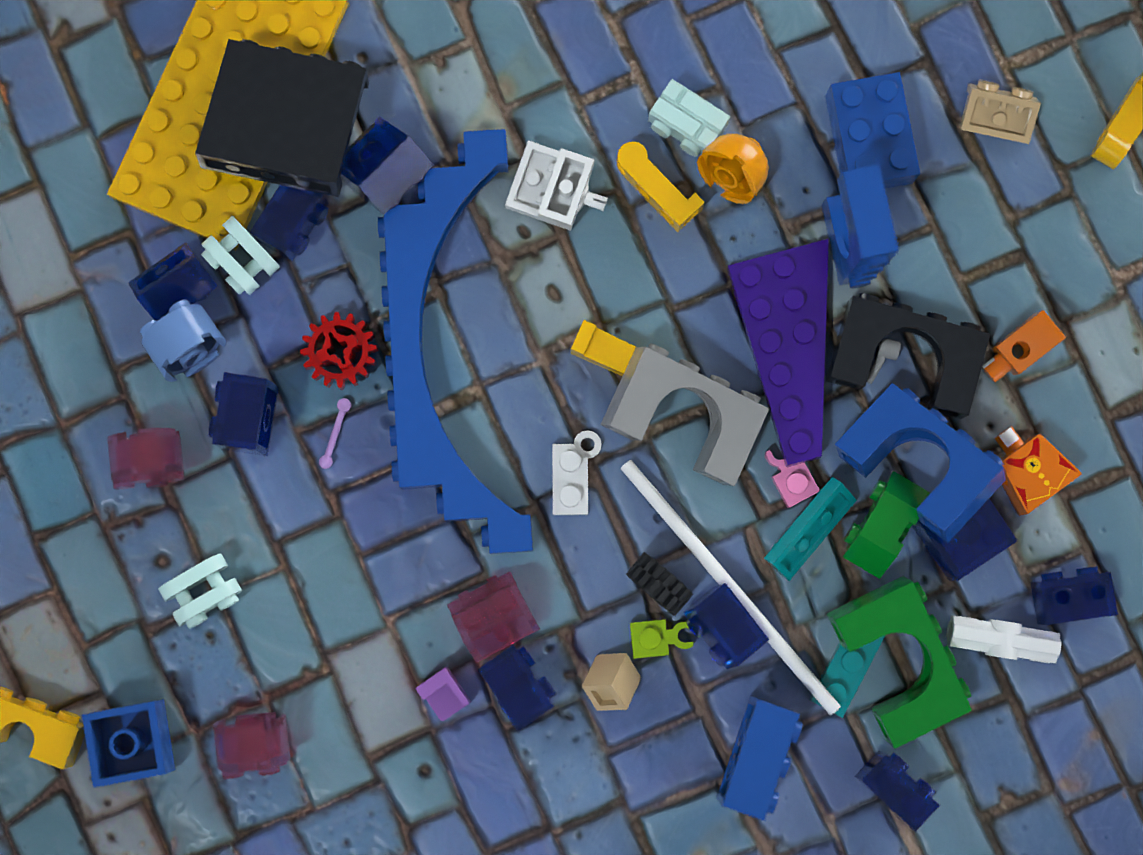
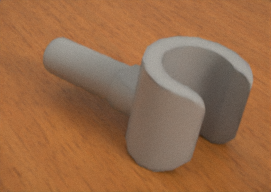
[867,339,901,385]

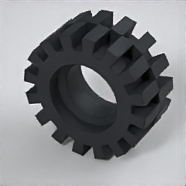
[626,552,693,616]

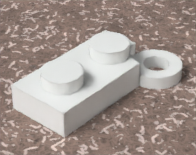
[552,430,602,515]

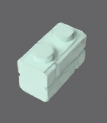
[648,79,731,157]

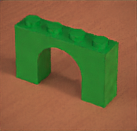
[827,576,972,749]

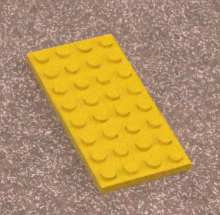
[107,0,349,251]

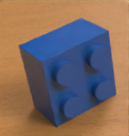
[82,699,176,788]

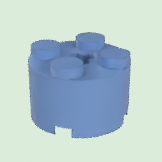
[140,299,226,382]

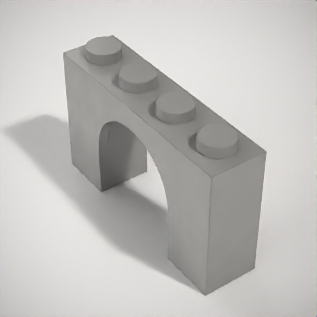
[600,344,769,486]

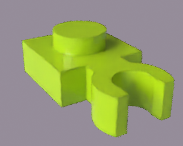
[630,619,693,659]

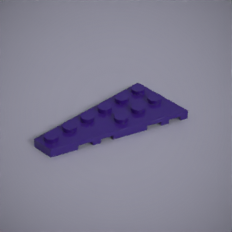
[727,238,829,467]

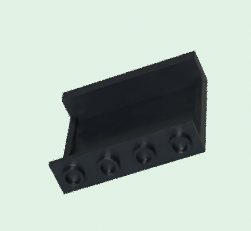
[195,39,369,197]

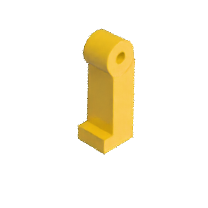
[1091,72,1143,170]
[617,141,705,233]
[571,320,636,376]

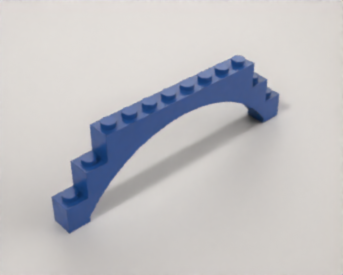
[378,129,533,554]

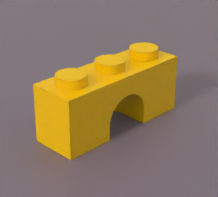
[0,686,85,770]

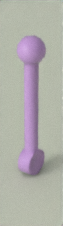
[319,398,352,469]

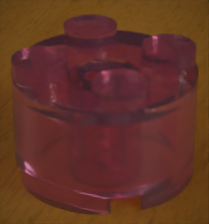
[107,428,185,490]
[213,712,291,779]

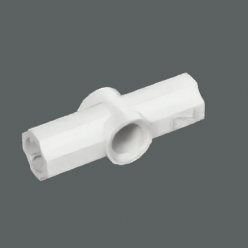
[946,616,1062,664]

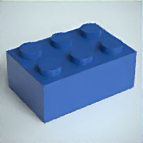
[825,72,920,189]
[716,696,803,821]

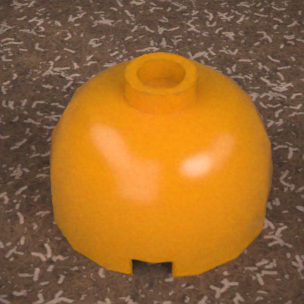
[697,133,769,204]

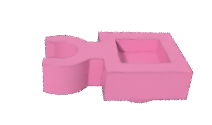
[765,450,820,508]

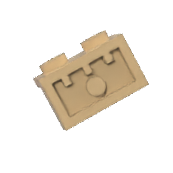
[960,80,1041,144]

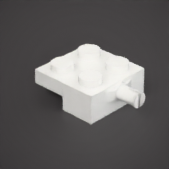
[505,141,608,231]

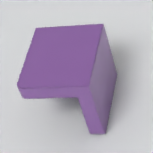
[415,666,472,721]

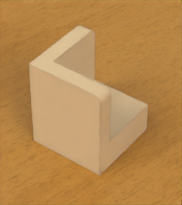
[582,653,641,711]

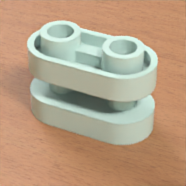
[201,216,280,295]
[158,553,242,629]

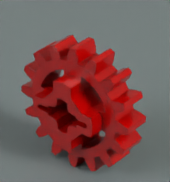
[300,312,378,390]

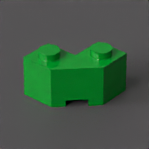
[843,471,930,579]

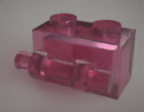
[447,571,540,663]

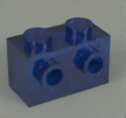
[250,185,329,261]
[128,242,218,321]
[1030,566,1118,625]
[683,583,769,669]
[855,751,940,832]

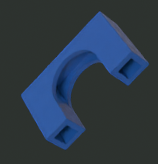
[821,164,899,289]
[835,383,1006,543]

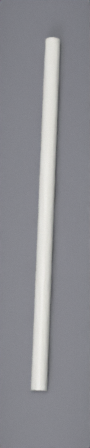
[620,460,841,715]

